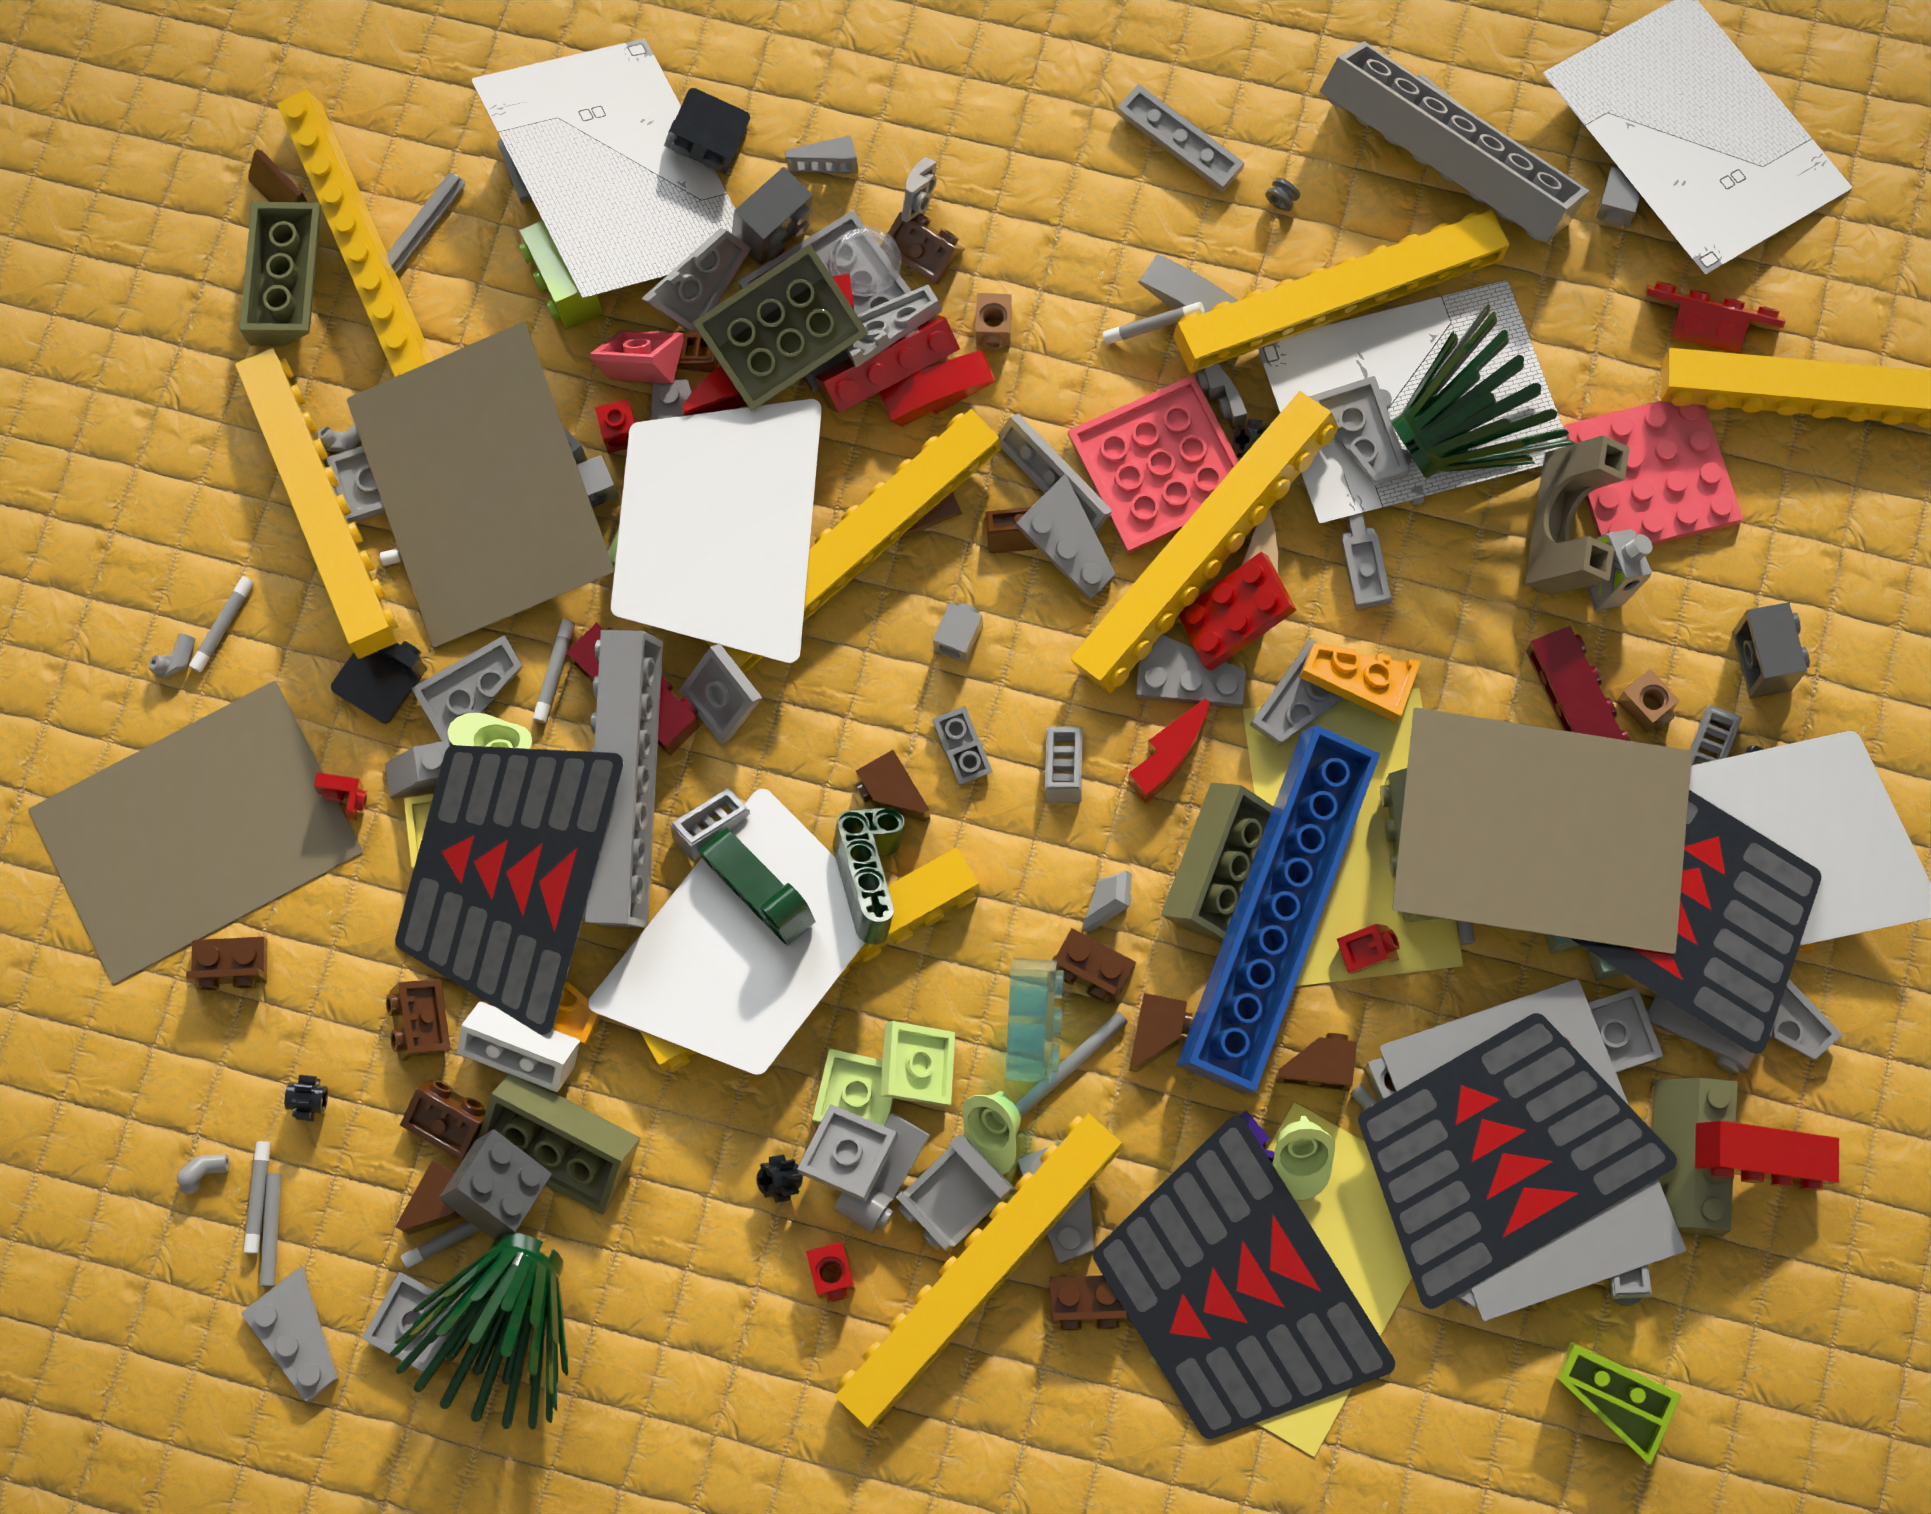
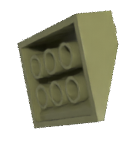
[692,244,869,411]

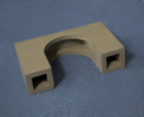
[1524,435,1630,595]

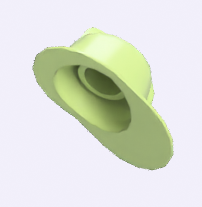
[447,713,533,749]
[962,1091,1021,1175]
[1273,1116,1335,1201]

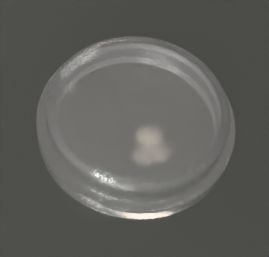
[829,227,902,297]

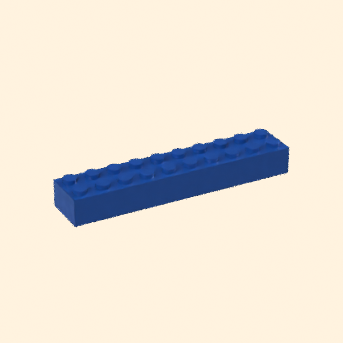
[1176,725,1380,1094]

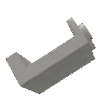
[896,1134,1015,1252]

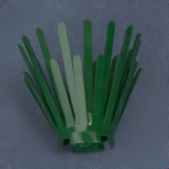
[1390,303,1575,479]
[389,1232,568,1430]

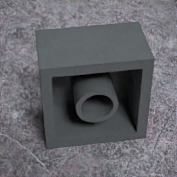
[732,167,813,265]
[1732,602,1810,699]
[438,1129,552,1241]

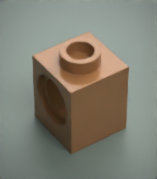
[975,293,1012,349]
[1618,669,1680,733]

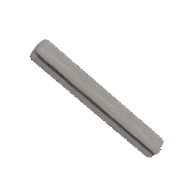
[387,173,465,275]

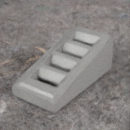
[785,136,859,173]
[1689,705,1742,766]
[1045,727,1083,803]
[670,788,750,861]

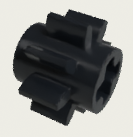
[1233,419,1270,458]
[284,1075,328,1121]
[756,1154,803,1203]

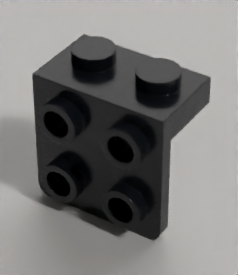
[664,88,750,174]
[331,641,427,724]

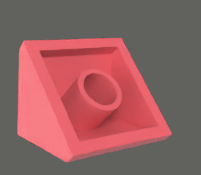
[590,329,684,384]

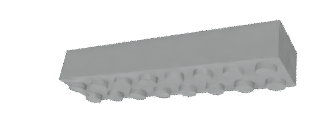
[1320,41,1590,243]
[583,630,663,928]

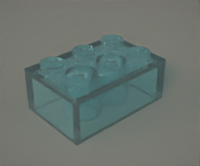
[1005,958,1064,1083]

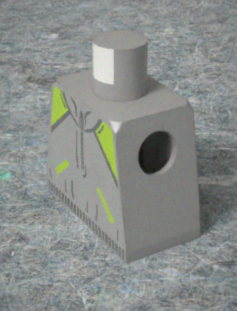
[1586,529,1652,611]

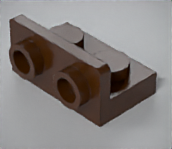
[880,212,965,284]
[1051,928,1136,1002]
[186,937,267,990]
[386,979,451,1061]
[400,1080,486,1161]
[1050,1275,1127,1330]

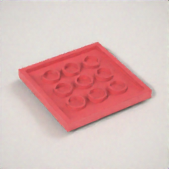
[1068,375,1239,555]
[1564,401,1743,546]

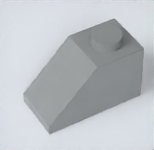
[385,740,452,799]

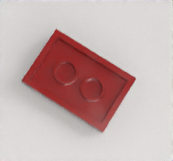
[1178,551,1297,671]

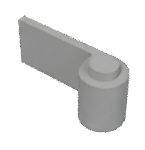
[1647,994,1755,1075]
[834,1112,930,1233]

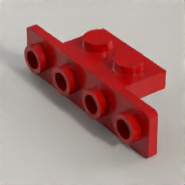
[1645,281,1786,354]

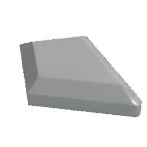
[1082,871,1132,933]

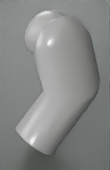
[317,423,361,452]
[148,634,196,678]
[177,1154,229,1194]

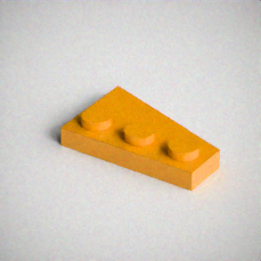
[1299,643,1421,723]

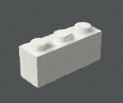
[456,1002,580,1092]

